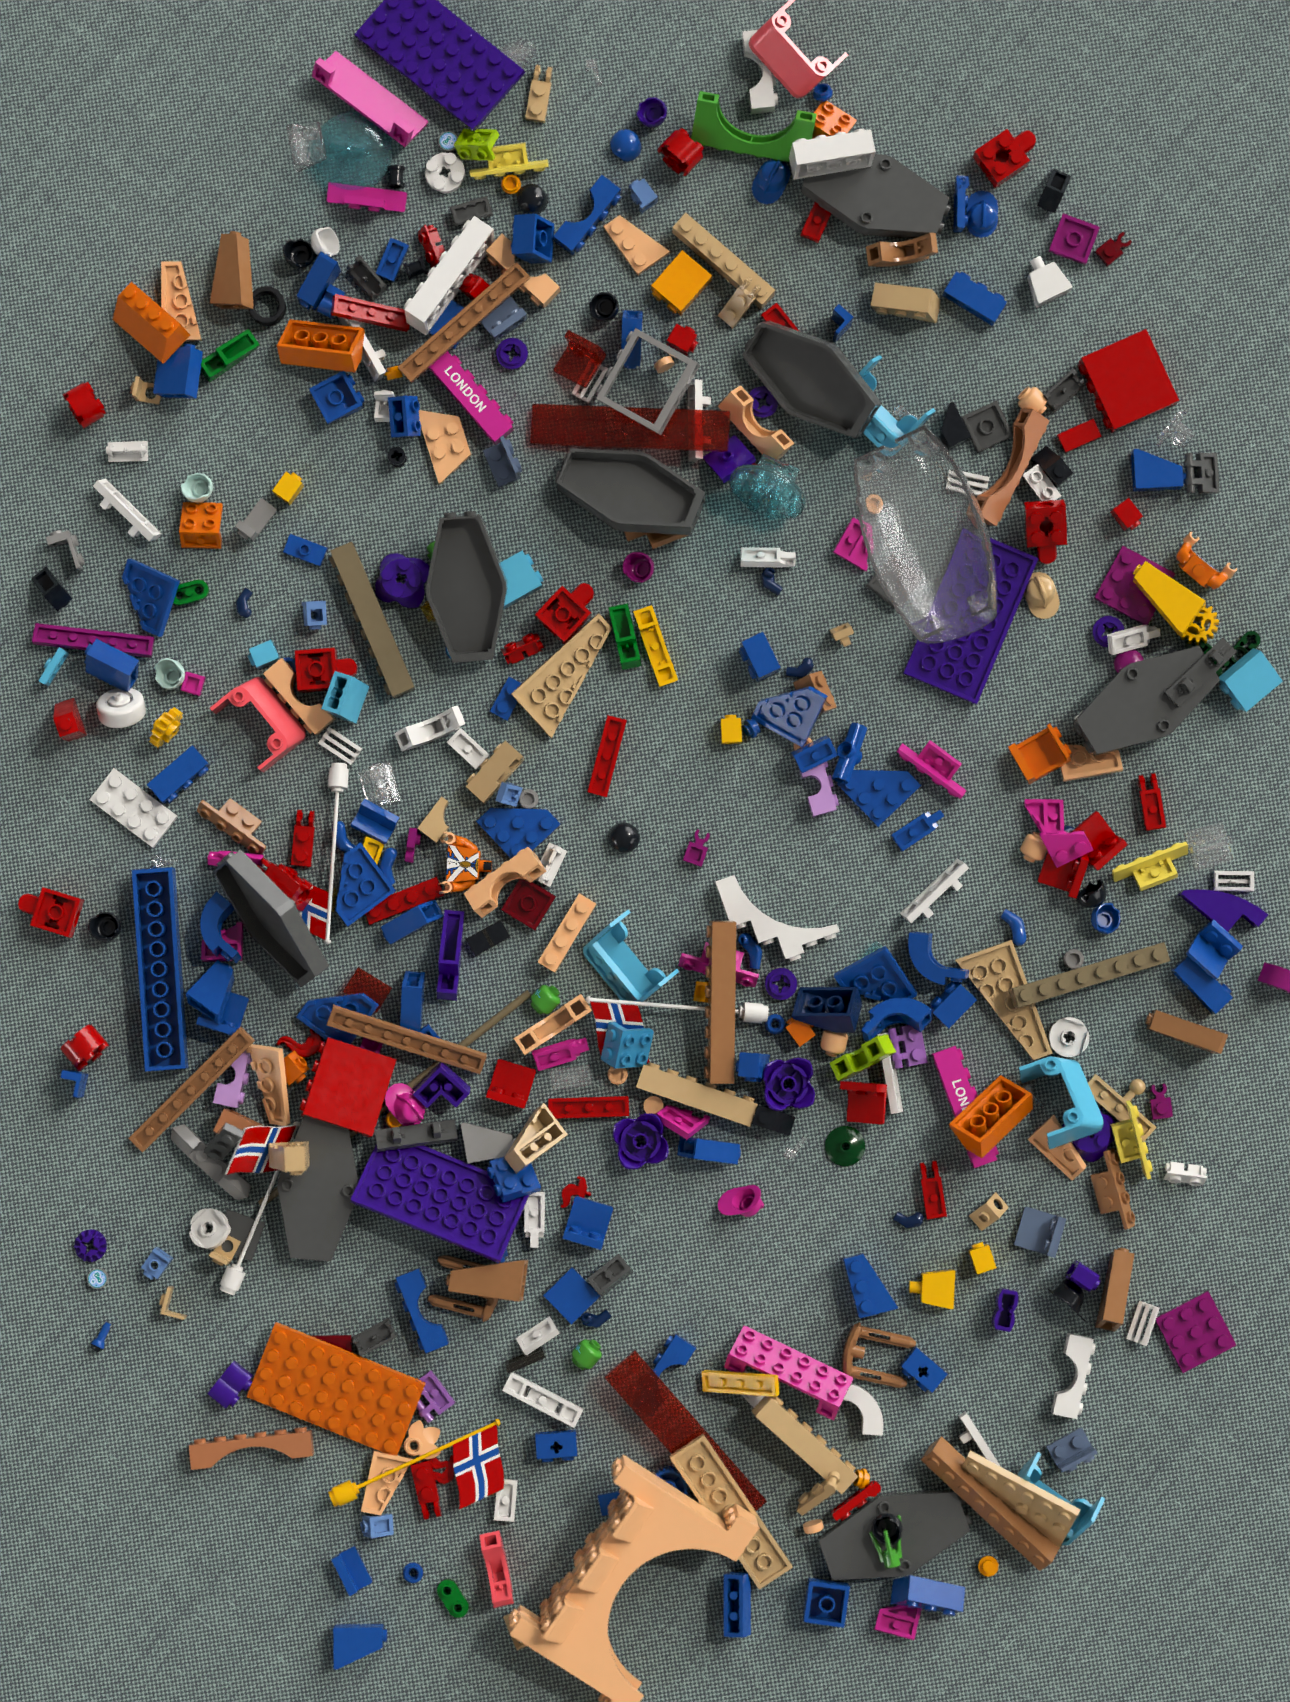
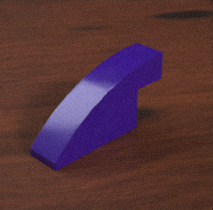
[1178,889,1269,932]
[437,910,465,1001]

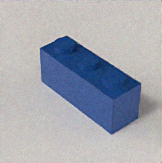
[942,271,1007,326]
[147,745,210,804]
[1171,956,1233,1014]
[724,1572,751,1638]

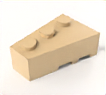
[870,283,941,323]
[466,740,524,804]
[504,1103,568,1174]
[268,1141,310,1175]

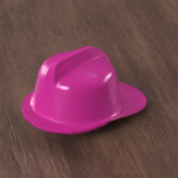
[385,1083,425,1126]
[718,1185,764,1217]

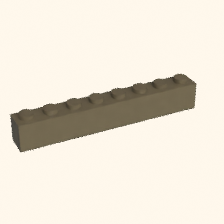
[329,541,416,699]
[1008,942,1170,1008]

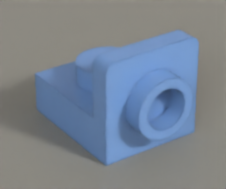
[495,782,523,807]
[361,1513,394,1538]

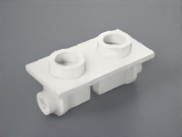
[106,441,148,462]
[1022,464,1061,501]
[535,843,567,887]
[1163,1161,1208,1186]

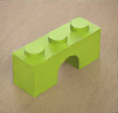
[829,1034,896,1081]

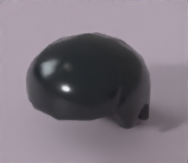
[516,184,548,215]
[283,238,314,269]
[589,292,619,322]
[608,822,640,853]
[1076,880,1107,908]
[88,912,121,942]
[871,1513,903,1545]

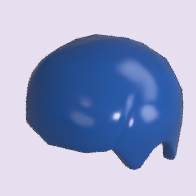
[610,129,642,162]
[1091,903,1121,934]

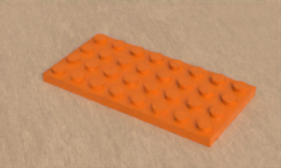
[247,1322,426,1456]

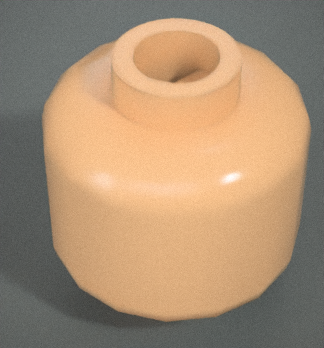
[1018,387,1047,414]
[1020,832,1048,863]
[820,1030,848,1057]

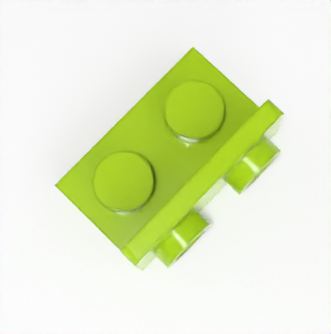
[454,129,499,161]

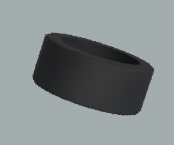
[248,286,286,326]

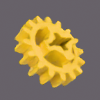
[1181,603,1219,645]
[149,707,183,748]

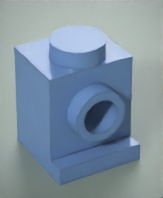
[629,178,658,213]
[302,601,327,630]
[141,1247,174,1280]

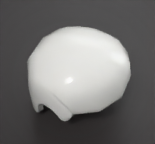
[311,227,340,257]

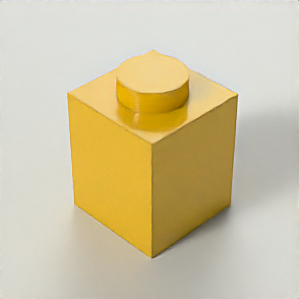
[272,472,304,505]
[720,715,742,744]
[968,1242,997,1274]

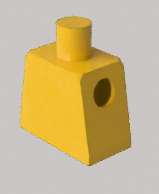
[909,1269,955,1309]

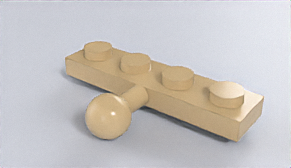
[1088,1074,1156,1142]

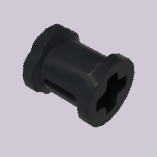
[387,165,405,189]
[403,257,428,280]
[388,447,407,468]

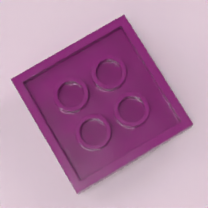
[1094,546,1175,625]
[1155,1291,1236,1373]

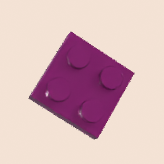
[1048,213,1100,265]

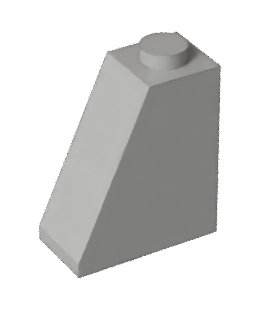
[461,1122,516,1163]

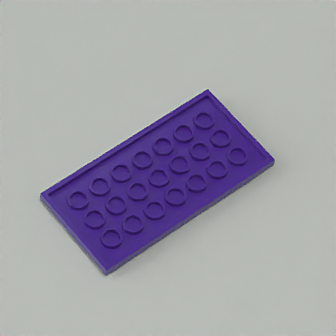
[355,0,525,132]
[903,527,1039,705]
[350,1145,530,1263]

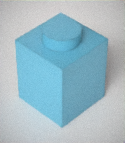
[248,640,280,669]

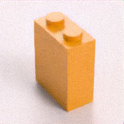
[651,250,712,315]

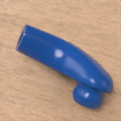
[332,821,355,853]
[379,848,397,885]
[1001,909,1027,946]
[738,933,762,969]

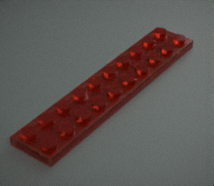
[530,404,731,452]
[604,1350,767,1511]

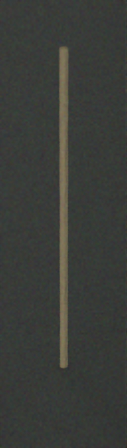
[258,990,531,1205]

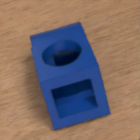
[317,284,346,319]

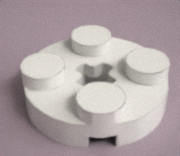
[425,153,465,194]
[1048,1017,1089,1057]
[189,1208,231,1250]

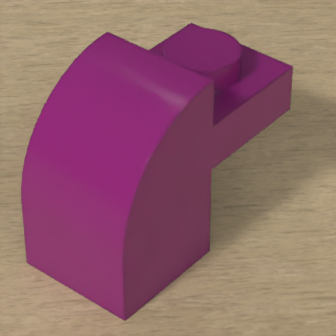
[1257,962,1290,994]

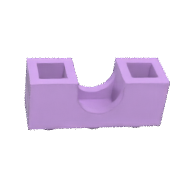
[799,761,839,817]
[213,1050,252,1108]

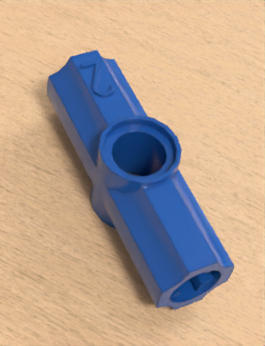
[832,722,868,784]

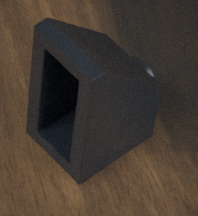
[1037,168,1071,213]
[938,402,971,451]
[1031,446,1073,488]
[31,566,73,611]
[751,1105,796,1136]

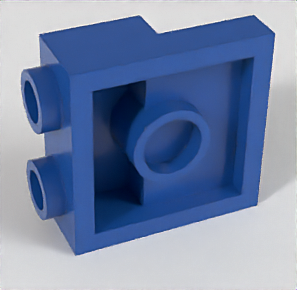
[309,371,365,425]
[487,1156,541,1202]

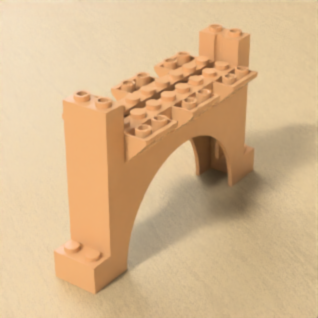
[508,1454,759,1702]

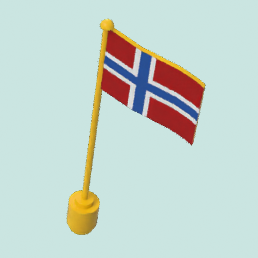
[328,1419,504,1510]

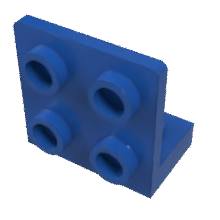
[1186,919,1243,980]
[196,992,249,1035]
[562,1196,613,1250]

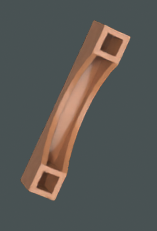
[969,408,1049,526]
[189,1427,314,1470]

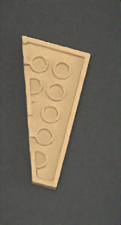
[511,613,612,738]
[955,940,1053,1060]
[962,1450,1080,1548]

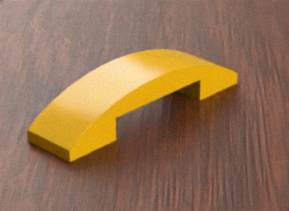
[633,605,678,687]

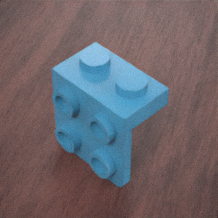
[601,1022,654,1069]

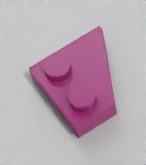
[833,517,870,571]
[1024,799,1064,834]
[1039,831,1093,868]
[201,922,243,962]
[656,1105,710,1140]
[874,1605,922,1641]

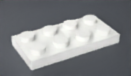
[89,768,178,848]

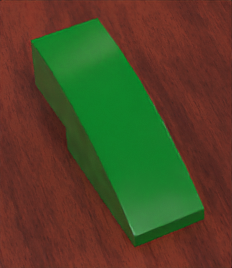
[201,329,260,383]
[608,603,642,670]

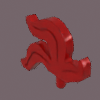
[561,1176,591,1208]
[430,1455,454,1484]

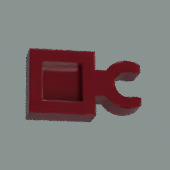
[1095,232,1132,267]

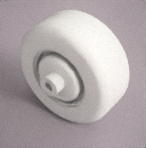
[96,688,146,728]

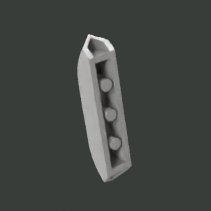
[171,1124,251,1200]

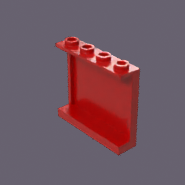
[1078,329,1180,433]
[299,1037,397,1138]

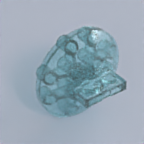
[313,112,393,190]
[729,454,806,520]

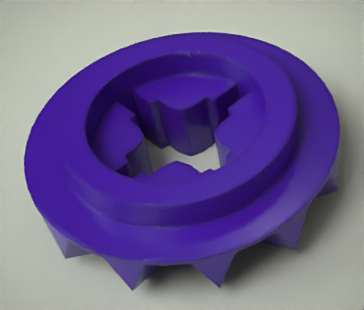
[496,338,528,370]
[749,386,778,418]
[1092,616,1124,647]
[765,968,797,1000]
[74,1229,107,1262]

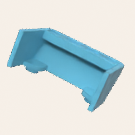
[859,355,936,454]
[583,910,679,1002]
[1019,1056,1103,1150]
[1017,1452,1105,1545]

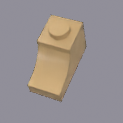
[417,796,450,844]

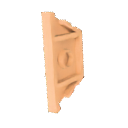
[419,410,471,484]

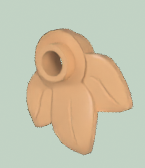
[404,1420,441,1459]

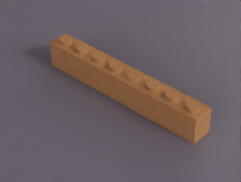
[704,921,736,1084]
[921,1436,1060,1571]

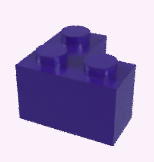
[413,1062,471,1108]

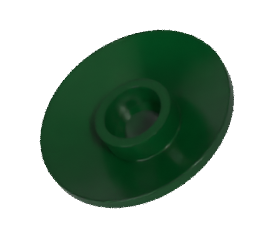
[825,1126,865,1166]

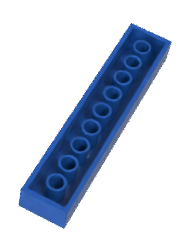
[132,867,189,1072]

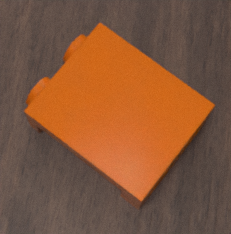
[1008,724,1072,785]

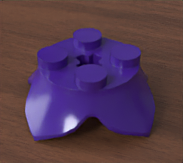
[375,553,430,608]
[763,1058,815,1111]
[1062,1111,1116,1162]
[613,1113,668,1169]

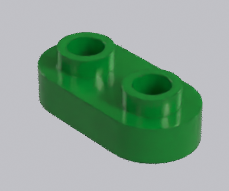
[173,580,209,606]
[437,1579,469,1618]

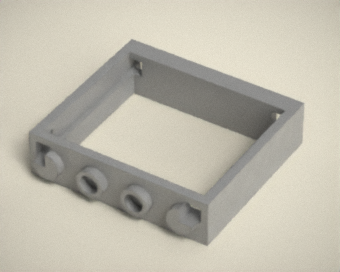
[596,328,700,435]

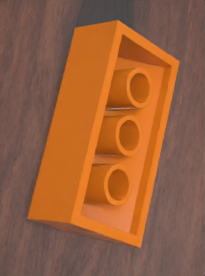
[113,282,190,364]
[277,319,365,373]
[949,1075,1033,1158]

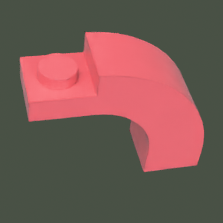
[480,1530,514,1608]

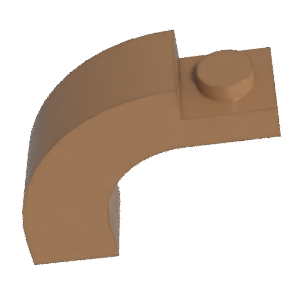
[866,233,938,267]

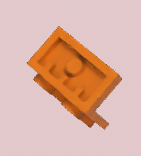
[812,101,857,139]
[179,502,223,549]

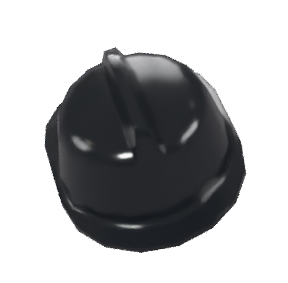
[1048,1279,1086,1321]

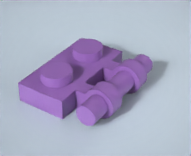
[888,1025,928,1069]
[416,1370,455,1423]

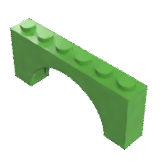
[691,91,817,162]

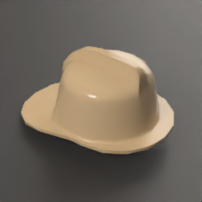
[1024,572,1060,619]

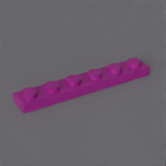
[32,623,155,658]

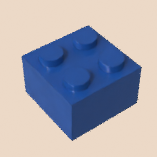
[511,214,554,264]
[739,632,781,682]
[803,1577,850,1628]

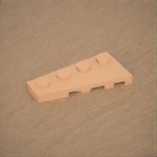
[161,261,202,341]
[246,1044,291,1126]

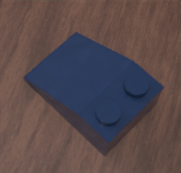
[792,987,862,1033]

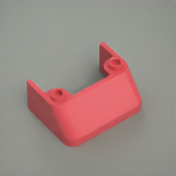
[749,0,848,98]
[210,677,306,773]

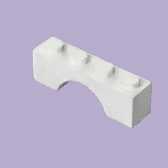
[742,30,778,114]
[1051,1333,1096,1419]

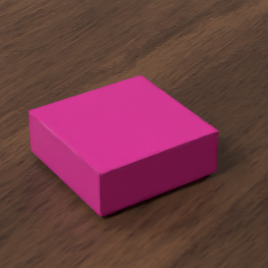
[180,671,206,696]

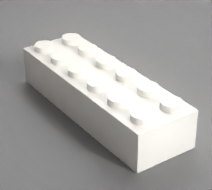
[404,216,495,335]

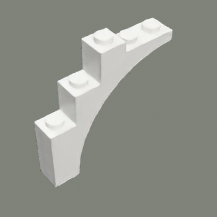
[715,875,840,962]

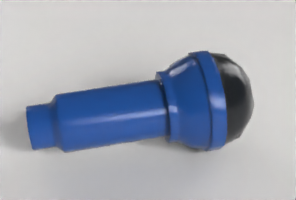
[91,1322,111,1352]

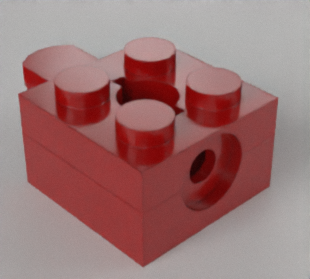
[973,129,1036,189]
[1024,499,1067,564]
[535,583,594,644]
[295,647,358,693]
[257,857,316,911]
[18,887,85,938]

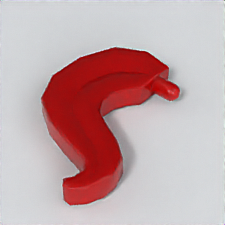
[276,1029,322,1057]

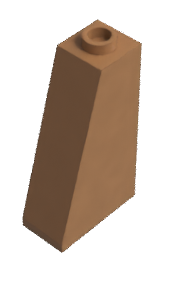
[210,231,254,309]
[1145,1010,1228,1054]
[1095,1248,1134,1332]
[446,1259,529,1302]

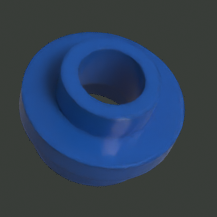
[813,83,833,102]
[743,719,760,738]
[765,1014,785,1034]
[403,1562,423,1583]

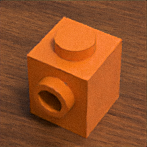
[785,1018,816,1047]
[284,1051,310,1085]

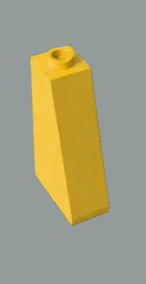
[1133,561,1206,637]

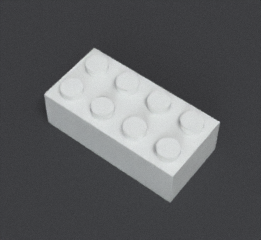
[789,129,876,180]

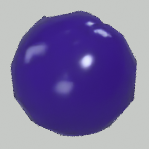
[636,97,667,128]

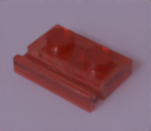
[343,967,393,1013]

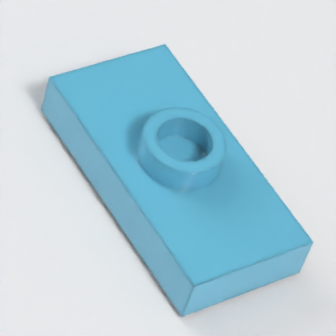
[38,647,69,687]

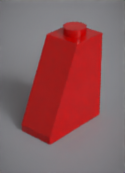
[53,698,87,742]

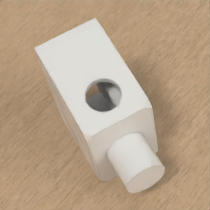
[1027,256,1073,308]

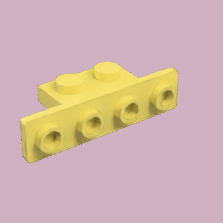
[469,142,549,179]
[1112,842,1188,891]
[1110,1100,1153,1180]

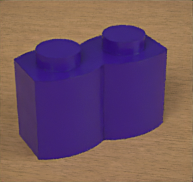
[1065,1260,1100,1292]
[992,1287,1018,1332]
[207,1360,253,1409]

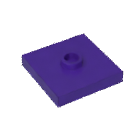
[703,435,756,483]

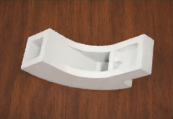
[394,705,465,752]
[843,1383,883,1436]

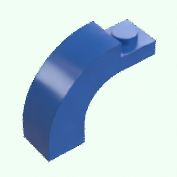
[200,891,242,964]
[908,931,969,985]
[862,998,933,1042]

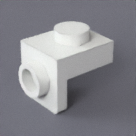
[374,390,395,422]

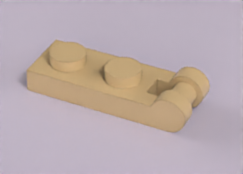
[796,1471,840,1516]

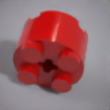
[658,128,704,176]
[62,382,106,429]
[60,1024,109,1071]

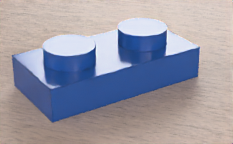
[376,238,409,283]
[490,677,522,721]

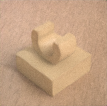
[829,622,854,647]

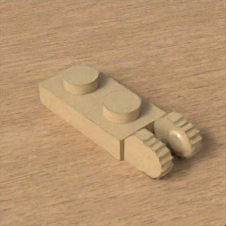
[525,65,552,123]
[718,276,762,328]

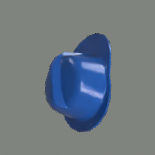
[752,159,790,204]
[966,190,998,238]

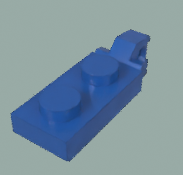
[953,176,970,233]
[891,810,944,852]

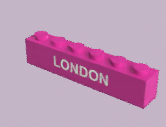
[429,351,514,445]
[931,1046,999,1168]

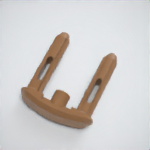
[427,1255,499,1322]
[842,1322,916,1388]

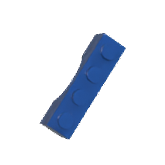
[553,175,621,255]
[394,1267,450,1353]
[631,1333,696,1417]

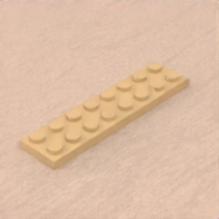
[669,1434,793,1590]

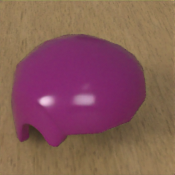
[623,552,654,583]
[1114,649,1144,673]

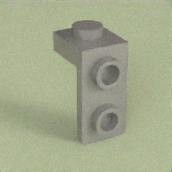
[235,498,277,541]
[46,530,85,572]

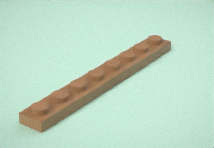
[398,262,530,383]
[327,1005,487,1074]
[128,1027,255,1153]

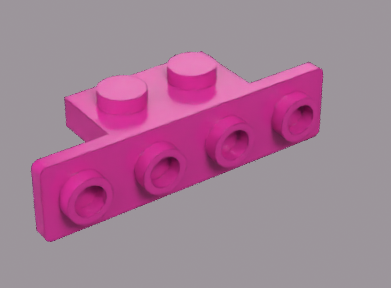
[327,182,407,212]
[897,740,966,799]
[678,942,759,987]

